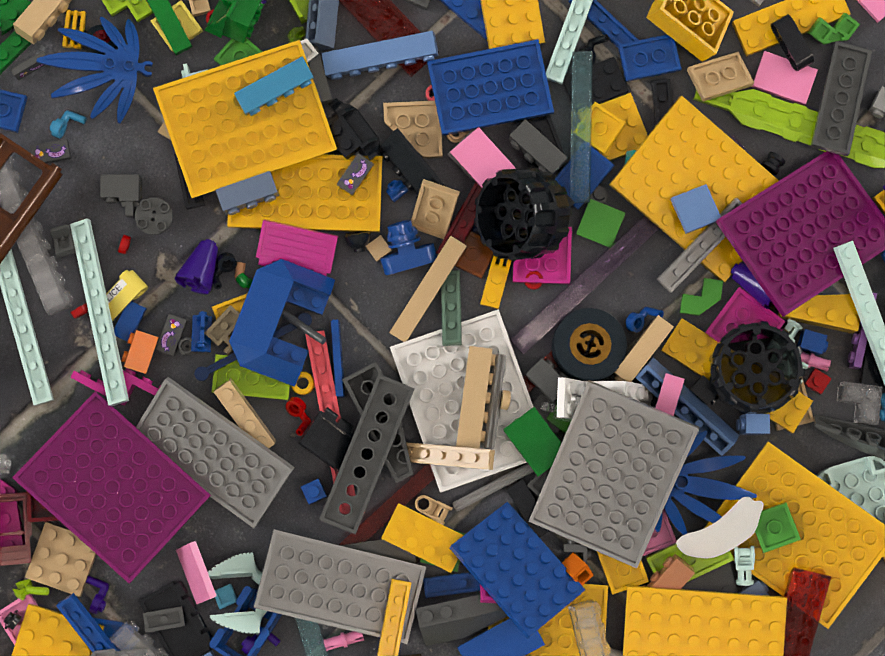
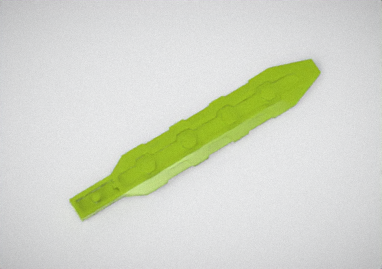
[693,89,885,168]

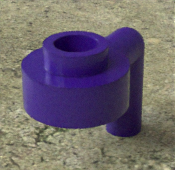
[86,576,109,615]
[241,627,281,655]

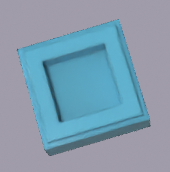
[215,584,237,609]

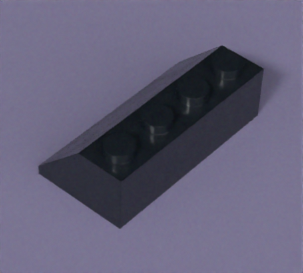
[380,128,446,199]

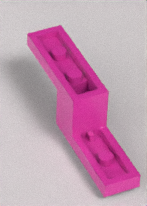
[70,368,161,406]

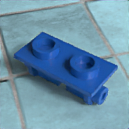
[191,311,212,352]

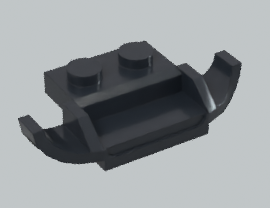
[329,98,380,161]

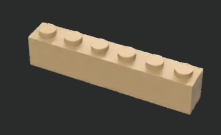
[456,346,496,449]

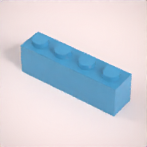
[234,56,314,116]

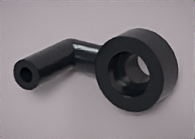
[578,34,609,67]
[213,252,237,289]

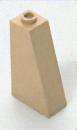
[613,315,674,382]

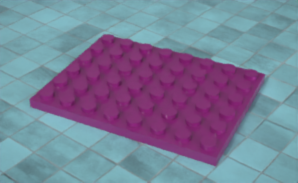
[715,151,885,317]
[12,391,211,584]

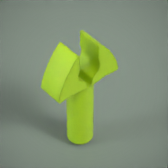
[12,579,49,600]

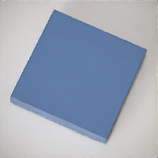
[670,184,721,234]

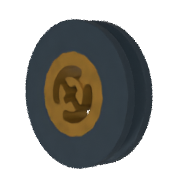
[552,308,627,381]

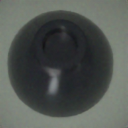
[344,231,371,252]

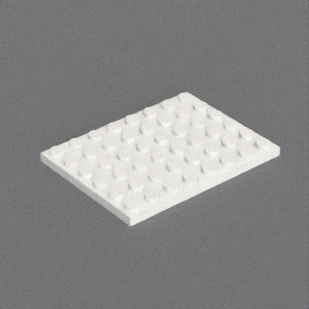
[390,309,533,493]

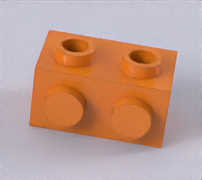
[121,330,159,374]

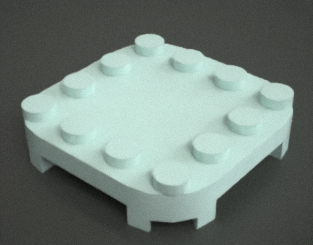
[816,456,885,524]

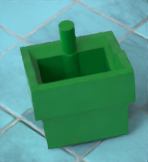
[205,0,264,43]

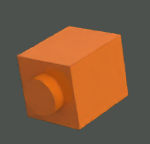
[562,552,594,586]

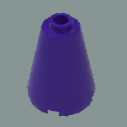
[174,239,218,294]
[731,262,773,309]

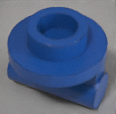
[386,180,409,202]

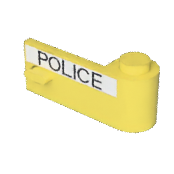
[106,270,148,321]

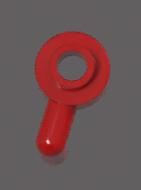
[285,397,311,436]

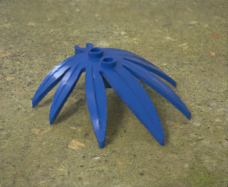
[36,17,153,124]
[655,430,757,535]

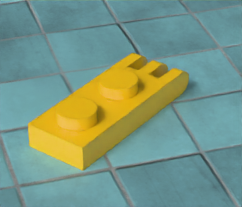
[480,255,512,309]

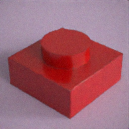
[804,368,832,395]

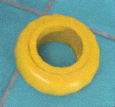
[291,371,315,395]

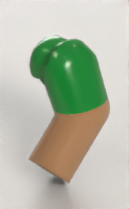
[234,262,253,289]

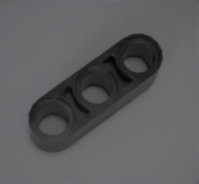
[771,14,814,71]

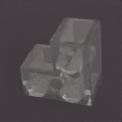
[836,381,883,426]

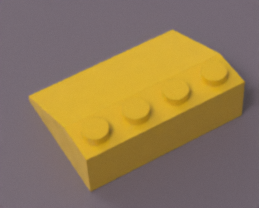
[646,0,734,62]

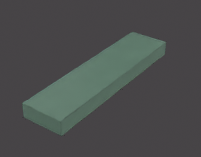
[441,270,462,346]

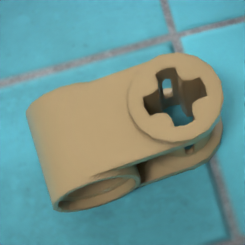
[414,495,453,525]

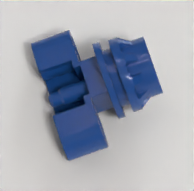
[380,220,437,275]

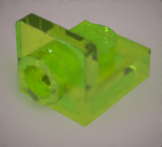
[287,26,306,43]

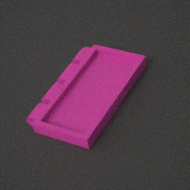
[256,219,338,276]

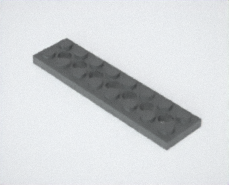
[319,374,415,535]

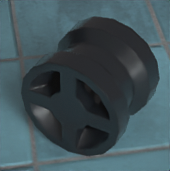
[761,152,785,175]

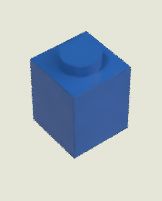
[797,329,828,356]
[301,479,328,505]

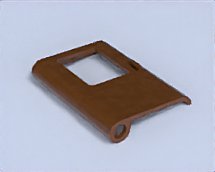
[0,133,63,264]

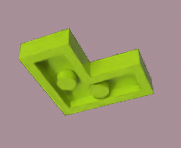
[102,0,153,22]

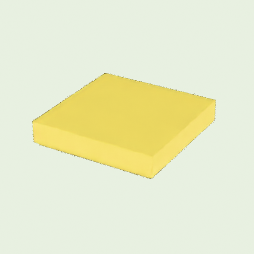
[151,0,203,52]

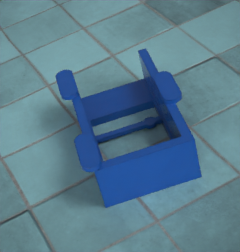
[209,586,282,656]

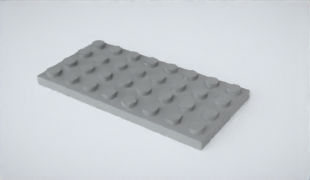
[136,377,295,528]
[254,529,426,644]

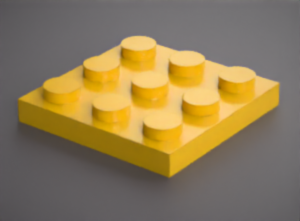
[480,0,545,49]
[578,93,648,161]

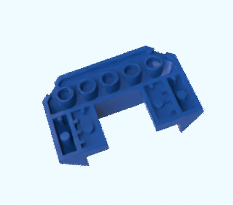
[229,259,335,387]

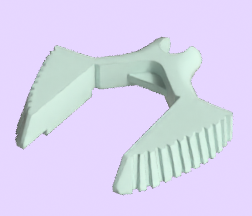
[208,552,267,635]

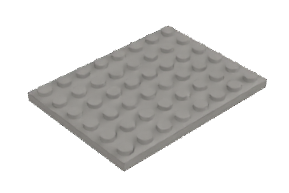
[528,380,699,568]

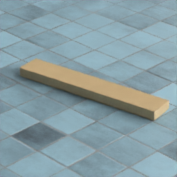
[389,236,467,342]
[406,442,495,470]

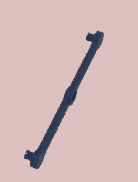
[194,313,312,381]

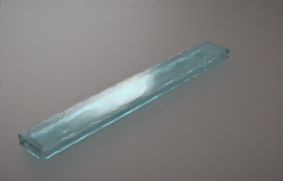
[570,51,592,203]

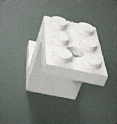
[557,378,653,419]

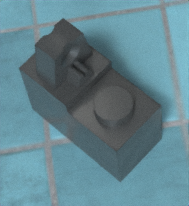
[100,174,142,218]

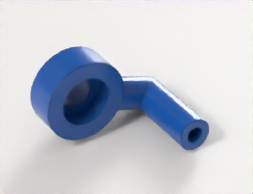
[626,307,664,333]

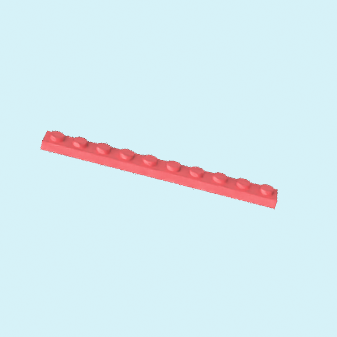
[305,330,356,514]

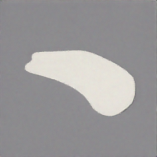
[676,497,764,558]

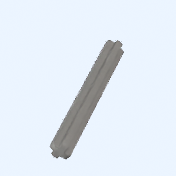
[484,354,506,450]
[452,463,534,511]

